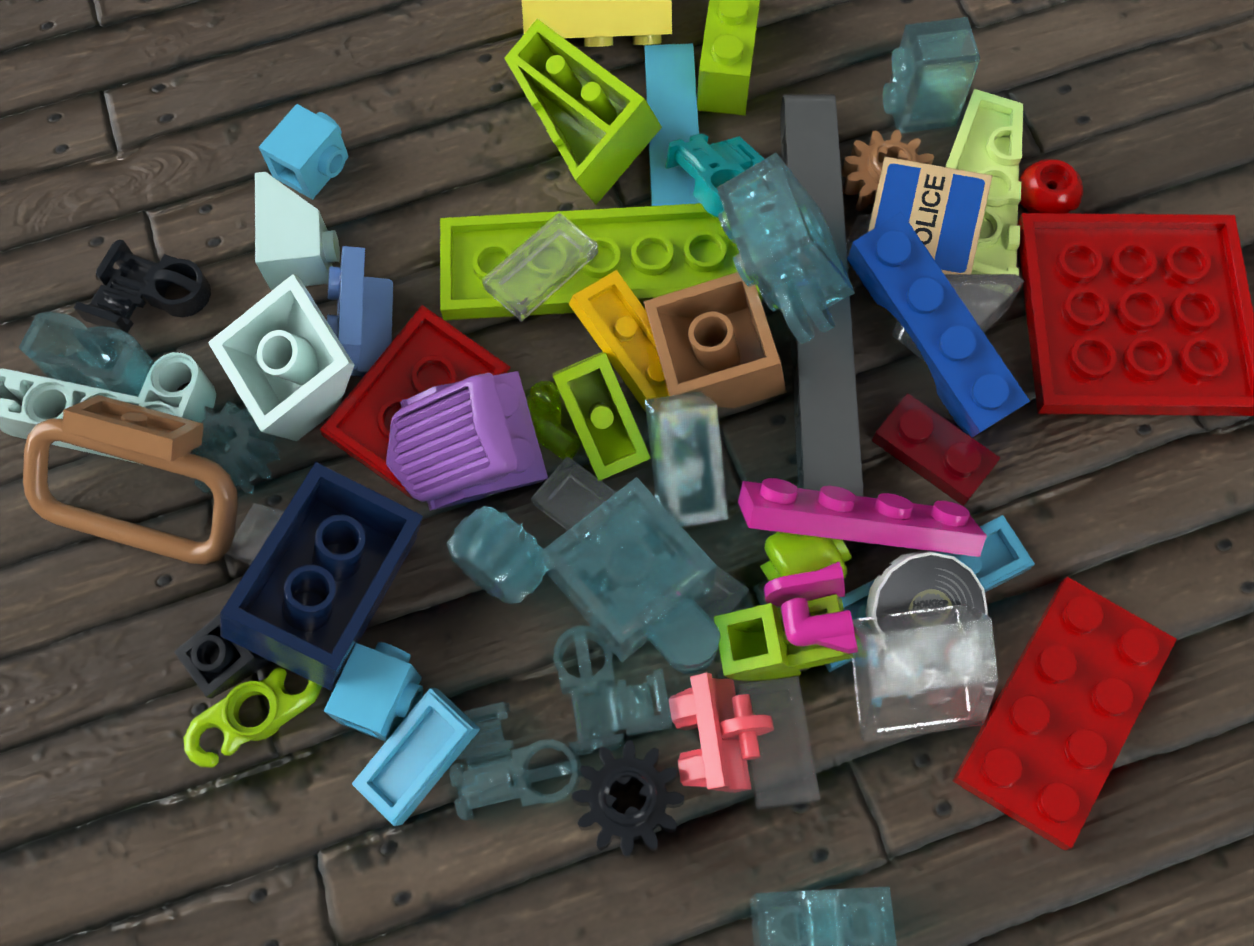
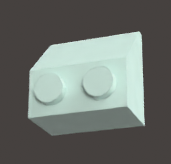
[208,274,354,441]

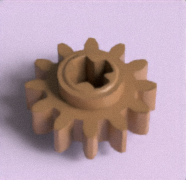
[841,130,934,211]

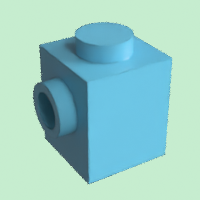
[259,104,349,200]
[324,642,423,742]

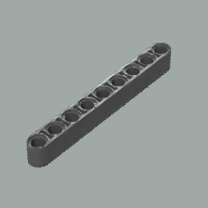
[780,94,863,496]

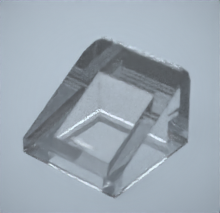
[226,503,284,565]

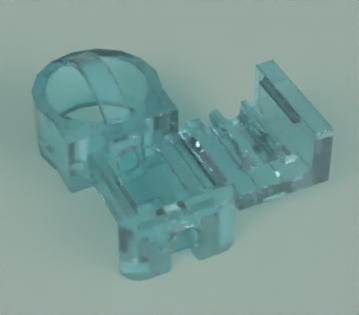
[553,626,672,755]
[449,702,582,820]

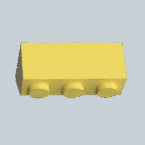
[522,0,672,47]

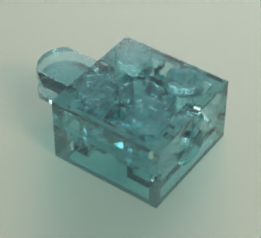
[717,153,855,344]
[541,477,720,674]

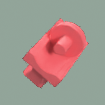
[668,672,774,793]

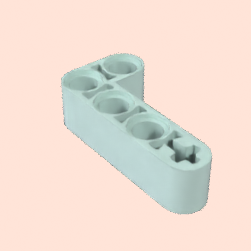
[0,352,216,464]

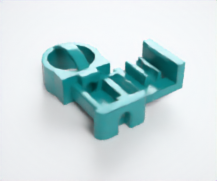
[665,134,767,220]

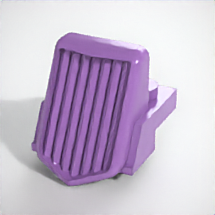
[386,371,548,511]

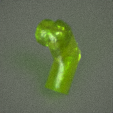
[526,381,581,461]

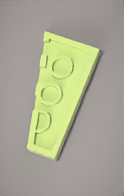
[946,89,1023,295]

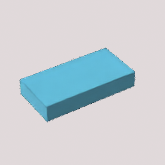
[352,688,480,826]

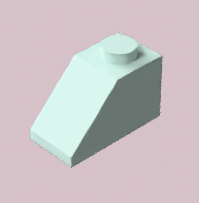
[255,172,340,290]

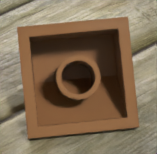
[643,268,787,409]

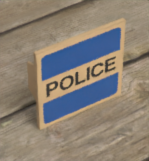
[868,157,993,282]

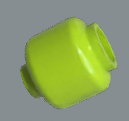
[760,532,852,581]

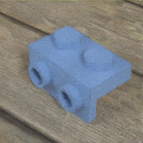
[327,246,393,377]

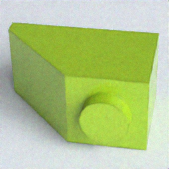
[552,351,651,481]

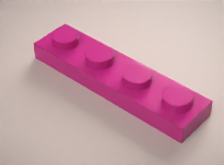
[738,478,987,557]

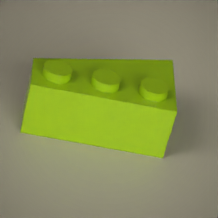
[504,19,662,205]

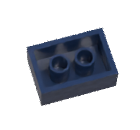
[220,462,423,691]

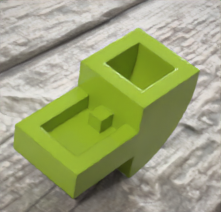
[714,594,854,681]

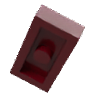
[872,393,1001,507]

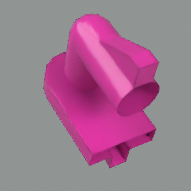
[763,561,858,654]

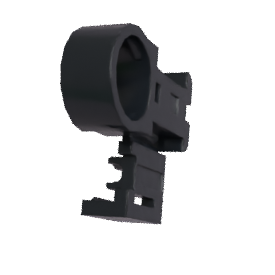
[74,240,211,336]

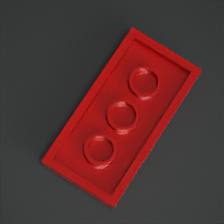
[953,577,1177,850]

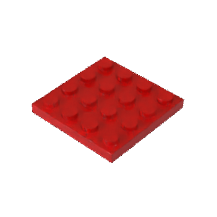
[1017,213,1254,416]

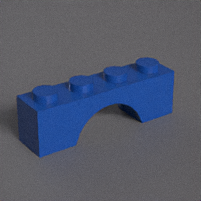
[847,212,1030,438]

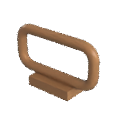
[23,395,238,565]

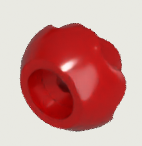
[1019,159,1083,213]

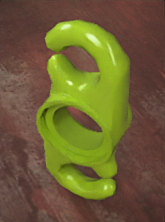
[184,667,322,768]

